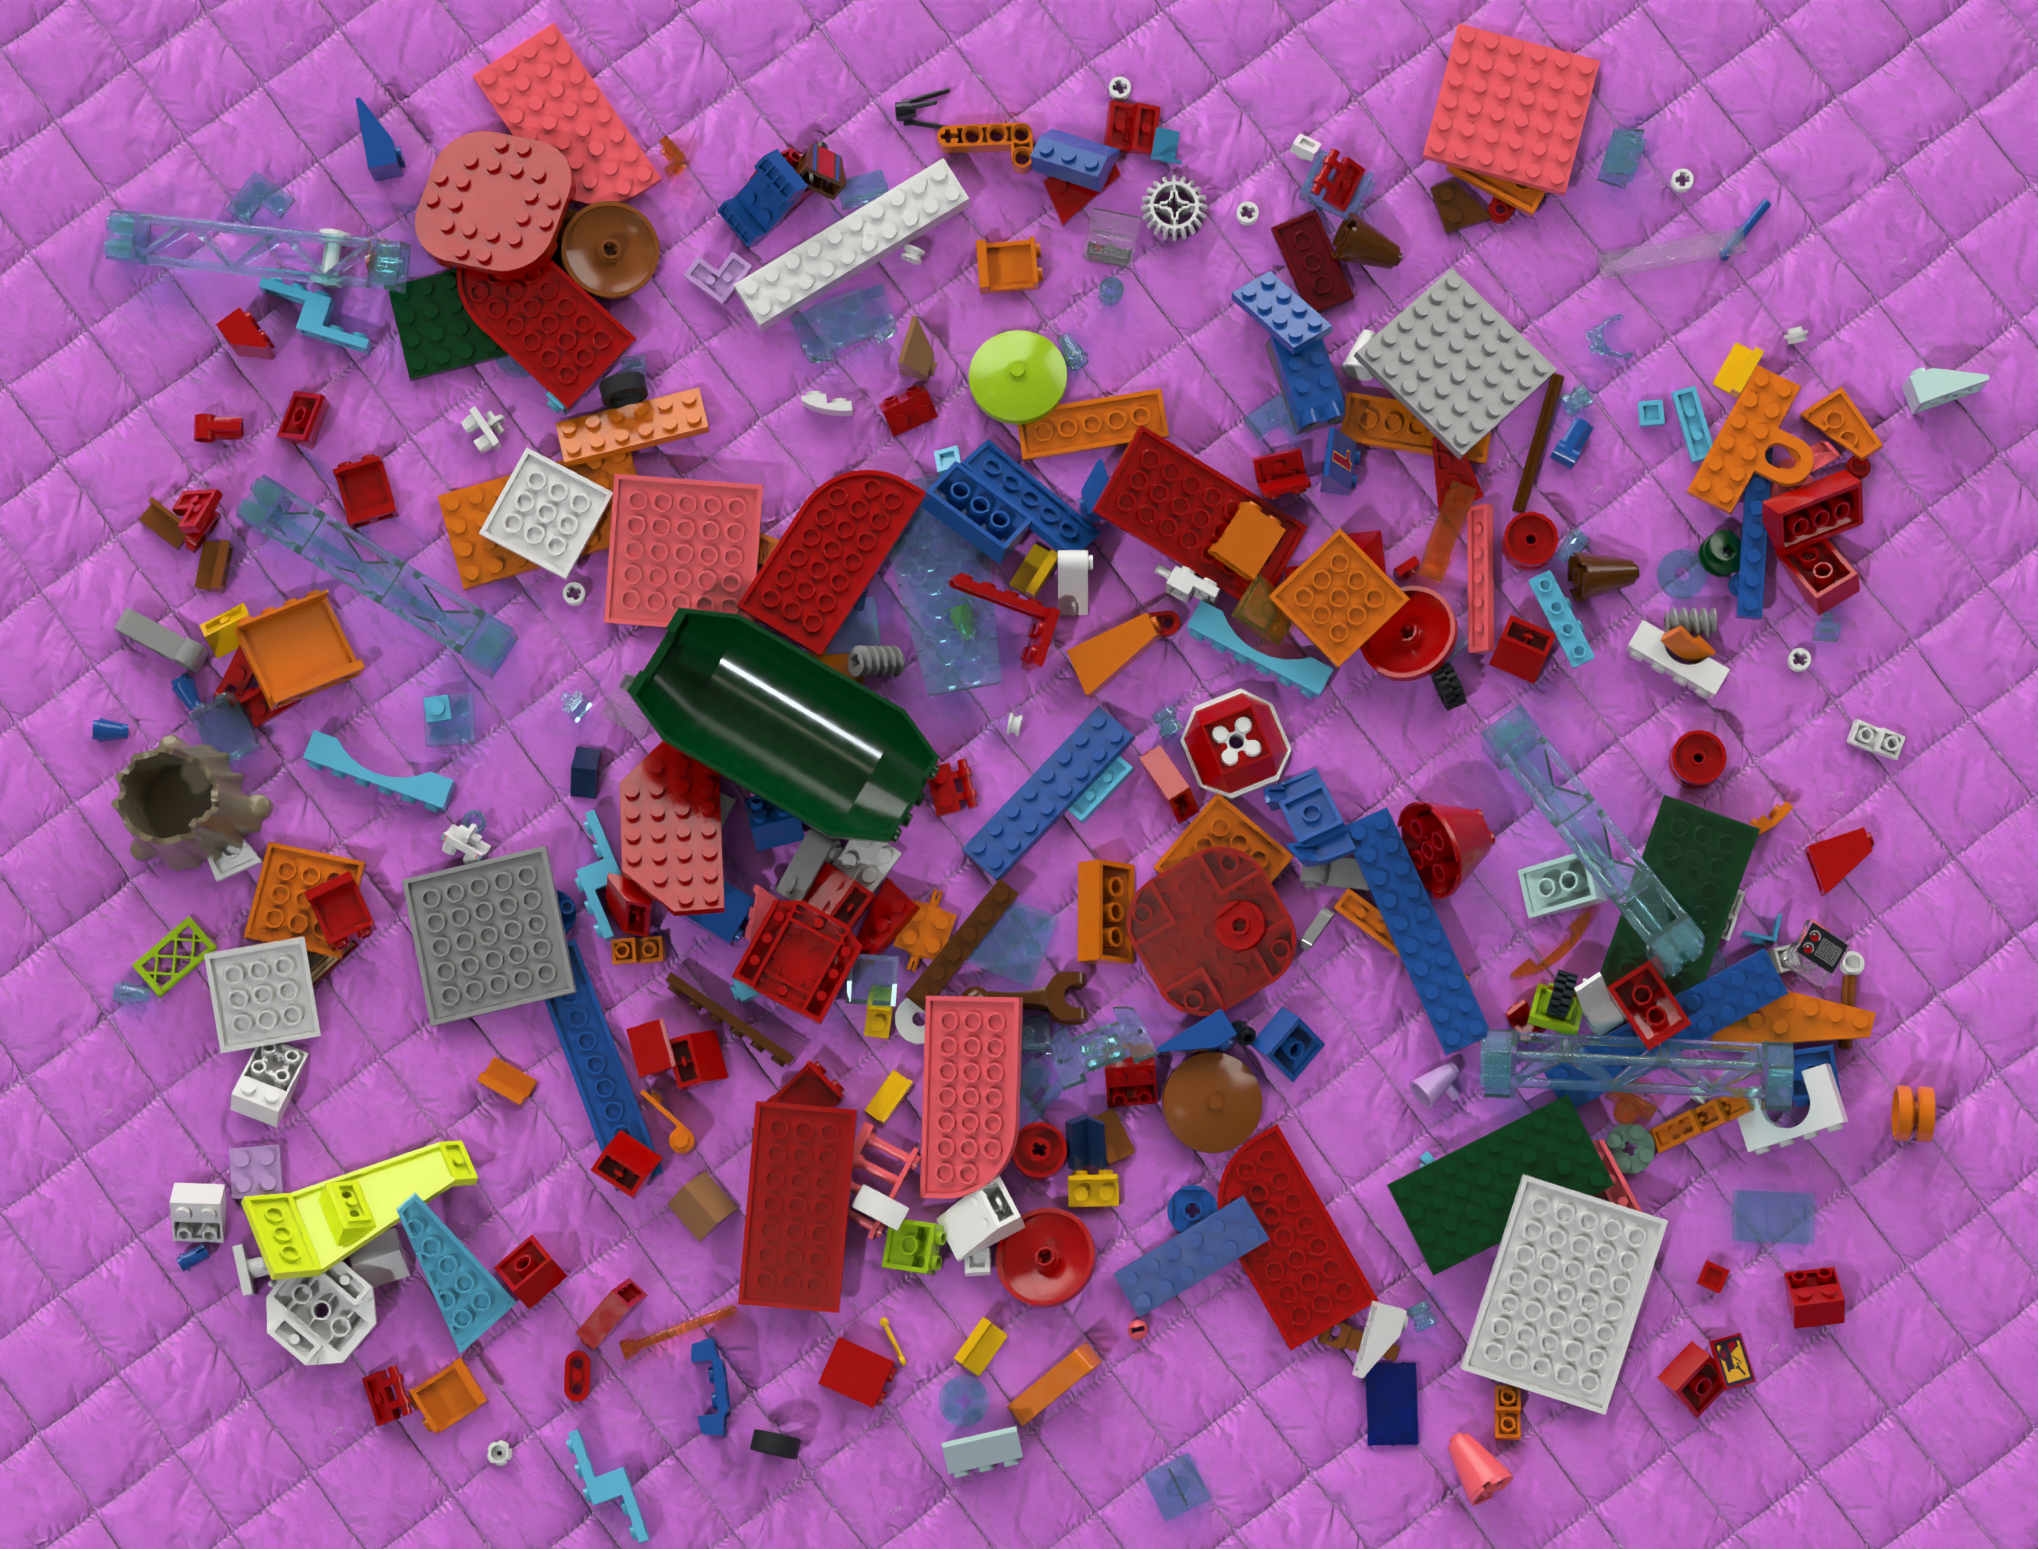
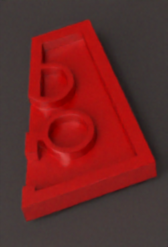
[1043,163,1120,227]
[1431,436,1484,517]
[857,877,920,965]

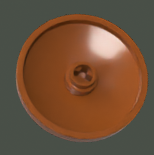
[561,201,660,299]
[1162,1052,1262,1153]

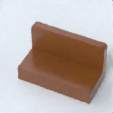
[139,497,187,551]
[195,539,234,593]
[1091,1108,1135,1166]

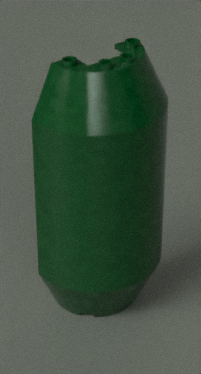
[627,608,940,843]

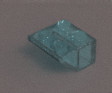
[1597,129,1647,189]

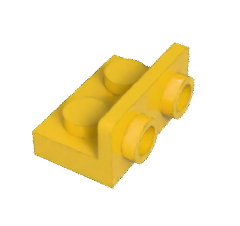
[1068,1170,1119,1208]

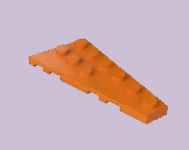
[1709,991,1876,1050]

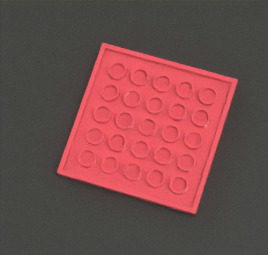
[1422,23,1600,196]
[604,474,764,627]

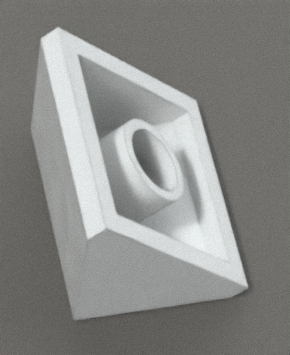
[349,1228,411,1288]

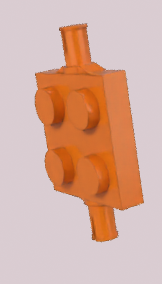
[893,889,957,973]

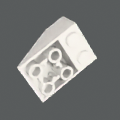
[230,1043,309,1127]
[936,1176,1026,1262]

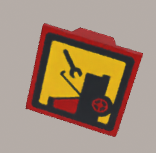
[1709,1333,1756,1390]

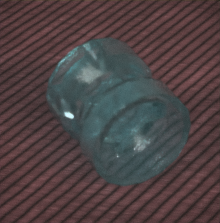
[1098,277,1124,307]
[1559,384,1593,417]
[1151,706,1184,739]
[1406,1299,1439,1333]

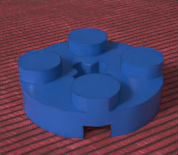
[1167,1185,1218,1233]

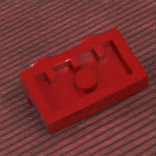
[238,687,299,729]

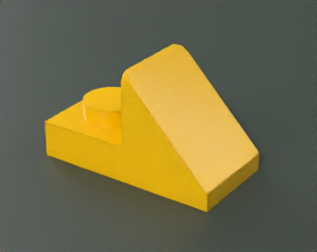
[864,987,896,1040]

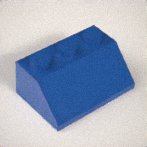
[1030,129,1120,192]

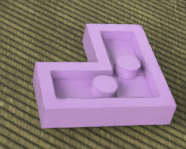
[683,251,753,306]

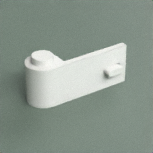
[1058,550,1093,616]
[1574,972,1624,1038]

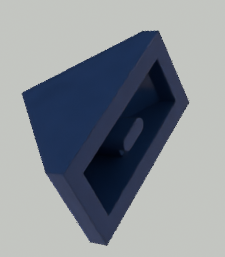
[570,747,602,799]

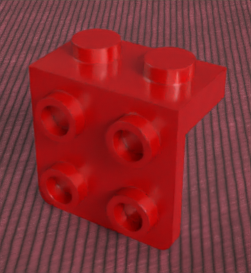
[1252,447,1312,499]

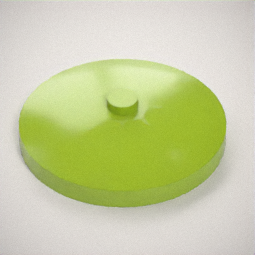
[969,330,1067,425]

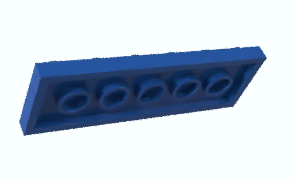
[961,439,1101,552]
[1113,1195,1270,1318]

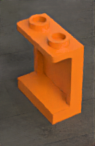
[976,236,1043,294]
[1208,501,1286,580]
[409,1358,490,1435]

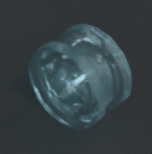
[463,810,486,834]

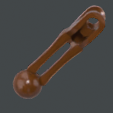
[961,972,1089,1026]

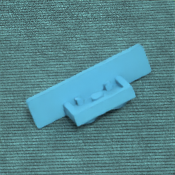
[1528,570,1595,668]

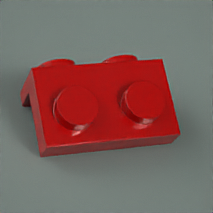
[878,385,938,437]

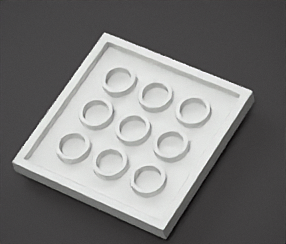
[479,448,613,580]
[204,936,321,1053]

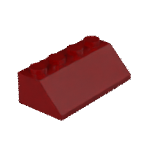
[1762,470,1863,556]

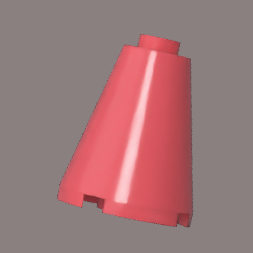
[1448,1432,1514,1506]

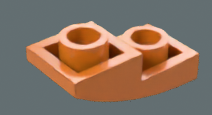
[1661,625,1716,664]
[1749,801,1793,837]
[611,936,666,965]
[1494,1385,1521,1440]

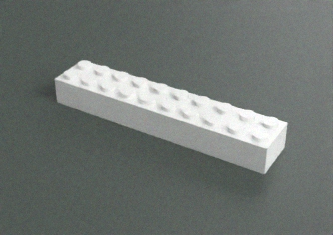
[734,158,970,332]

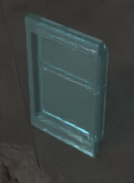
[1732,1190,1815,1244]

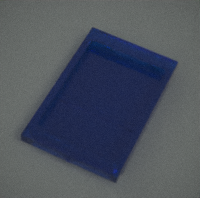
[1365,1362,1419,1446]

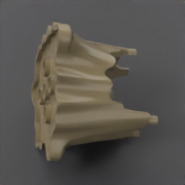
[111,735,273,871]

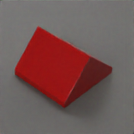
[277,391,330,450]
[626,1018,676,1079]

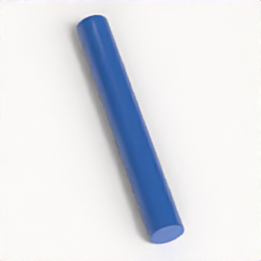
[1718,199,1771,261]

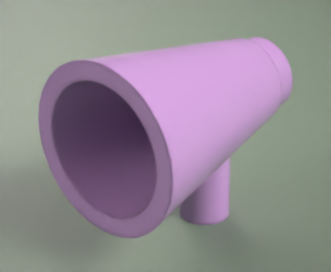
[1409,1062,1460,1109]

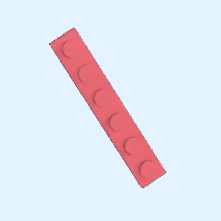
[1467,504,1494,654]

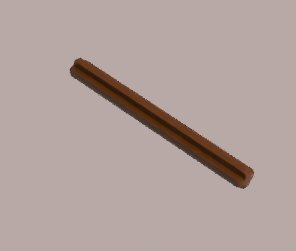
[1512,373,1564,514]

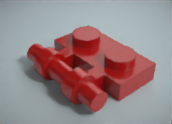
[1310,148,1366,212]
[928,758,978,817]
[362,1365,412,1427]

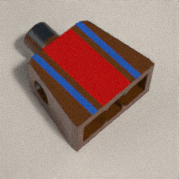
[796,142,846,200]

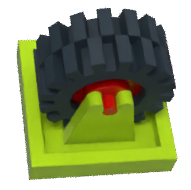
[1527,969,1583,1037]

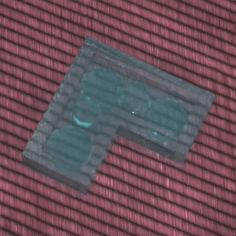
[226,171,295,225]
[1243,393,1312,446]

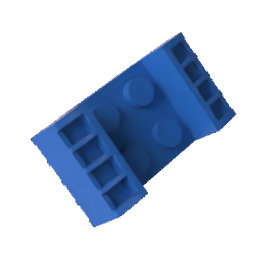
[717,149,809,248]
[691,1338,731,1437]

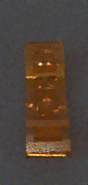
[1418,481,1477,583]
[1509,911,1591,980]

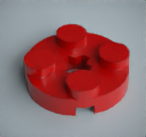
[1215,901,1267,953]

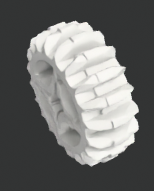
[1141,175,1207,242]

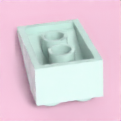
[1902,367,1990,415]
[1518,850,1608,919]

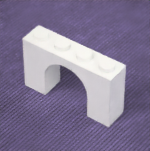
[1737,1064,1849,1155]

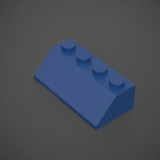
[922,461,1034,564]

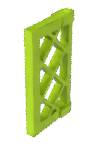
[132,916,218,998]

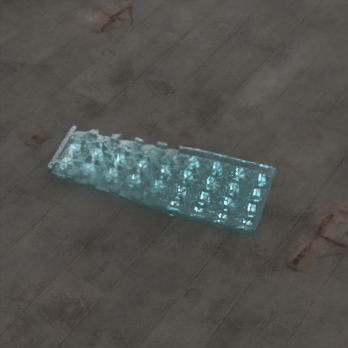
[889,474,1002,697]

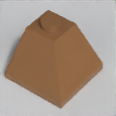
[898,316,938,382]

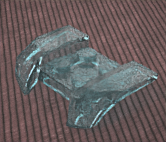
[790,284,898,363]
[1050,1007,1158,1091]

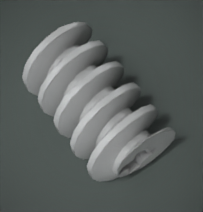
[1664,607,1717,639]
[848,645,904,677]

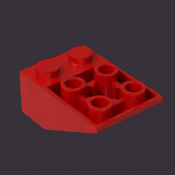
[790,862,876,931]

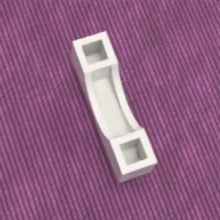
[1626,620,1730,699]

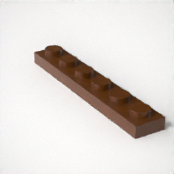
[905,879,1020,1012]
[665,972,796,1067]

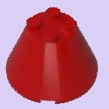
[1398,801,1495,899]

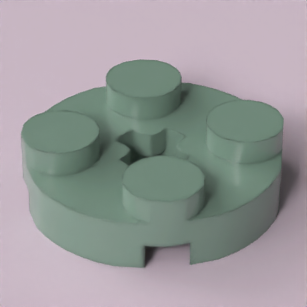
[1605,1123,1655,1175]

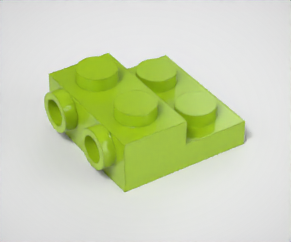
[881,1219,946,1276]

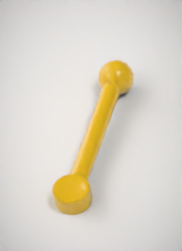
[879,1317,907,1366]

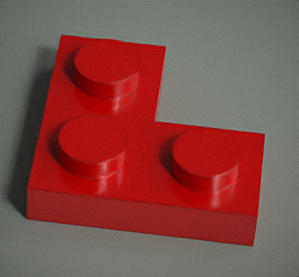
[172,489,223,533]

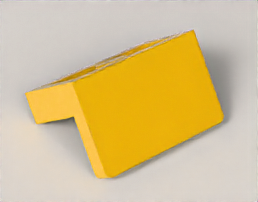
[1712,343,1764,399]
[1010,544,1058,599]
[200,602,250,658]
[864,1070,914,1126]
[954,1317,1007,1376]

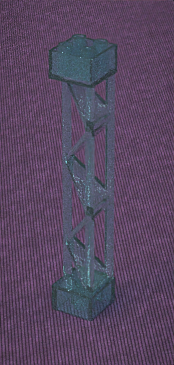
[103,209,411,294]
[236,474,518,679]
[1480,704,1705,978]
[1480,1029,1794,1111]

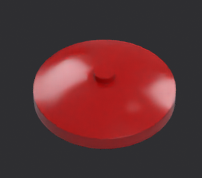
[1360,586,1458,681]
[996,1208,1097,1308]

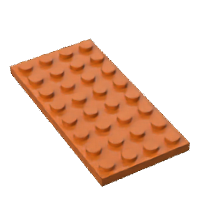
[437,452,638,591]

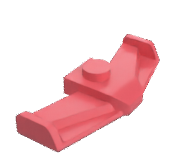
[1770,440,1841,498]

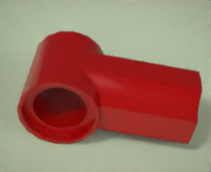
[194,414,244,443]

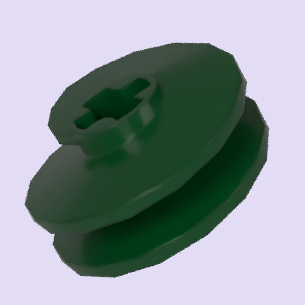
[1698,530,1741,577]

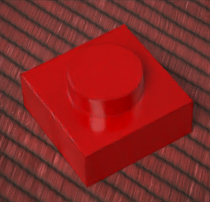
[1393,555,1420,581]
[1696,1260,1730,1294]

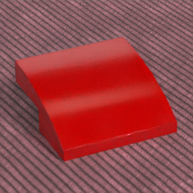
[1104,100,1161,155]

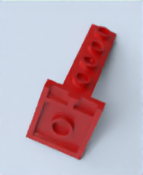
[948,573,1061,671]

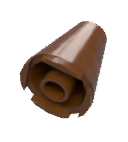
[1331,213,1402,269]
[1567,552,1639,602]

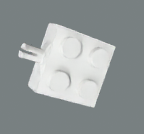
[1154,563,1220,607]

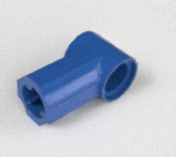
[1549,417,1594,470]

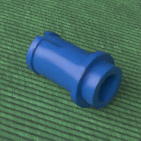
[176,1243,210,1272]

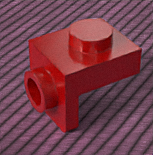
[1505,999,1546,1045]

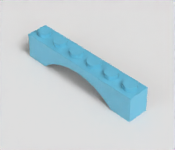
[1186,600,1333,699]
[303,730,456,813]

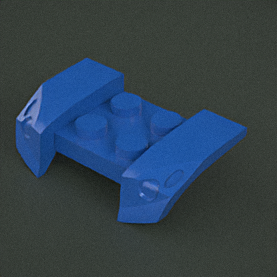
[1264,768,1357,867]

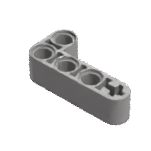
[114,607,210,674]

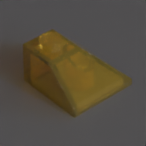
[1232,573,1291,646]

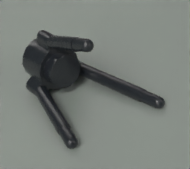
[895,88,951,129]

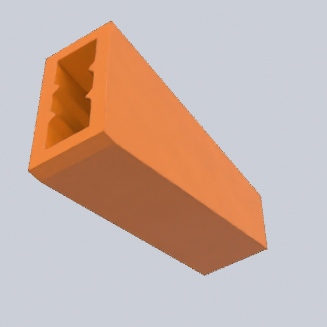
[1066,612,1162,697]

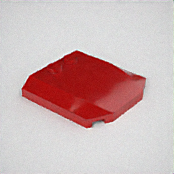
[732,899,863,1025]

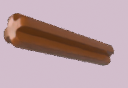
[1838,975,1857,1050]

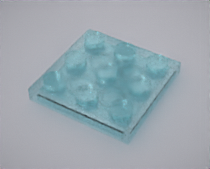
[965,890,1058,988]

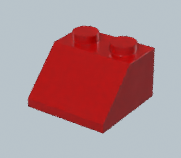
[494,1235,567,1310]
[1657,1341,1724,1419]

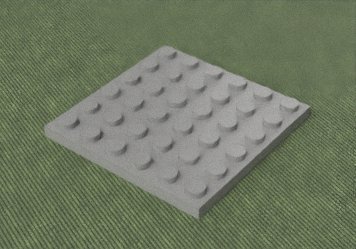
[1354,268,1557,460]
[402,846,577,1027]

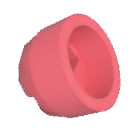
[1128,1320,1148,1340]

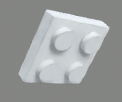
[832,840,902,893]

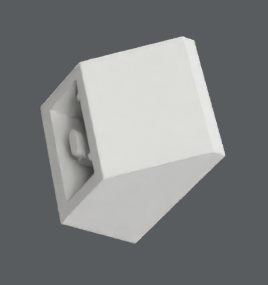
[170,1183,227,1243]

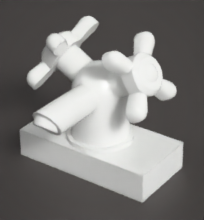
[232,1244,281,1297]

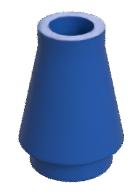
[170,673,202,712]
[92,718,128,742]

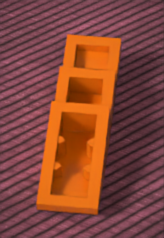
[1648,1087,1754,1153]

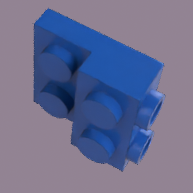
[1782,1045,1841,1107]

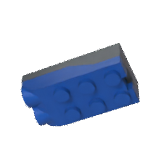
[1265,335,1345,435]

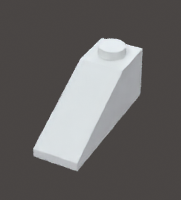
[1352,1300,1408,1378]

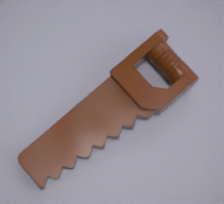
[1317,1322,1400,1362]

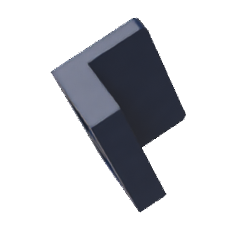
[1065,1114,1107,1171]

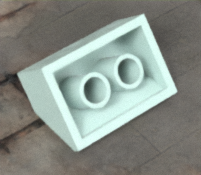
[941,1426,1023,1478]

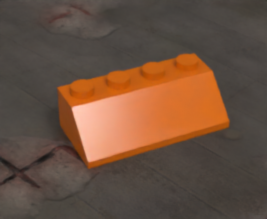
[1078,859,1135,964]

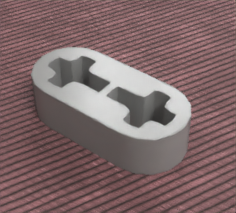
[1297,906,1335,952]

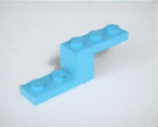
[259,276,372,354]
[574,810,622,942]
[566,1429,650,1544]

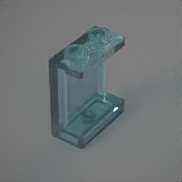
[824,596,881,655]
[188,691,262,764]

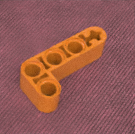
[937,123,1033,174]
[1007,1342,1102,1427]

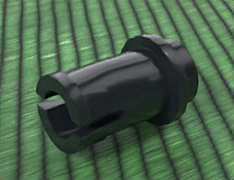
[1231,1020,1256,1046]

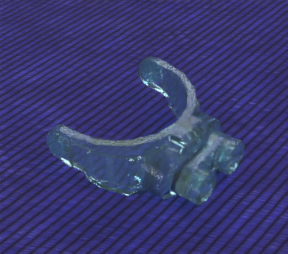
[1585,314,1633,359]

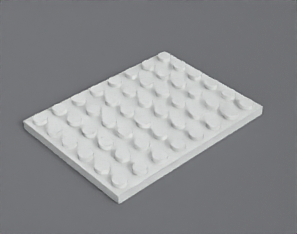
[1460,1174,1668,1415]

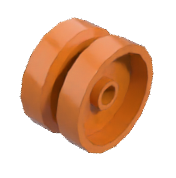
[1891,1085,1935,1142]

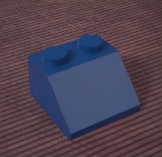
[1078,459,1109,524]
[1251,1006,1325,1082]

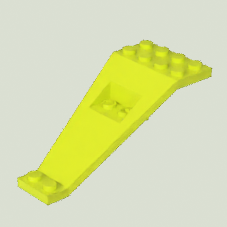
[241,1140,478,1280]

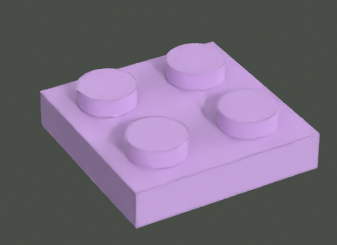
[229,1144,284,1200]

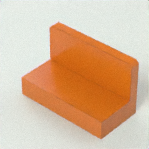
[477,1057,537,1107]

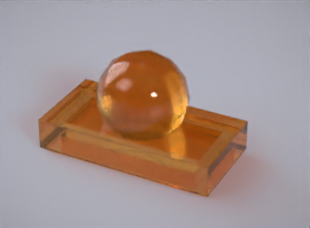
[1604,1084,1657,1125]

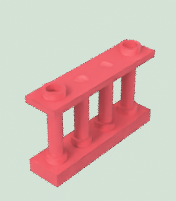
[848,1122,921,1241]

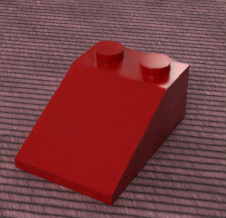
[1774,539,1860,616]
[1607,960,1692,1051]

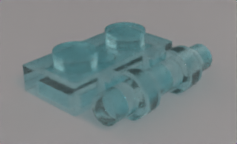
[1020,1057,1066,1123]

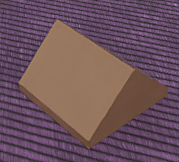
[667,1171,738,1242]

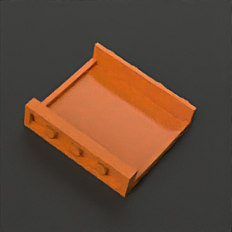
[234,589,365,711]

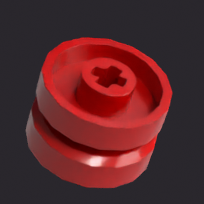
[1501,511,1559,572]
[1668,730,1727,790]
[1012,1122,1067,1180]

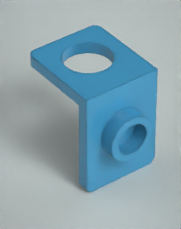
[1150,128,1182,164]
[1740,913,1782,947]

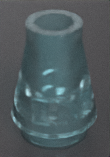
[1057,333,1089,371]
[1555,527,1591,565]
[112,980,150,1005]

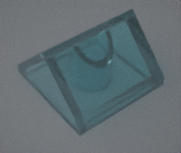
[845,954,899,1007]
[1021,1015,1051,1056]
[1143,1453,1211,1521]

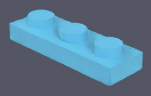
[1671,386,1713,464]
[1067,756,1134,824]

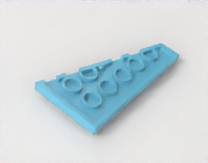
[396,1192,517,1354]

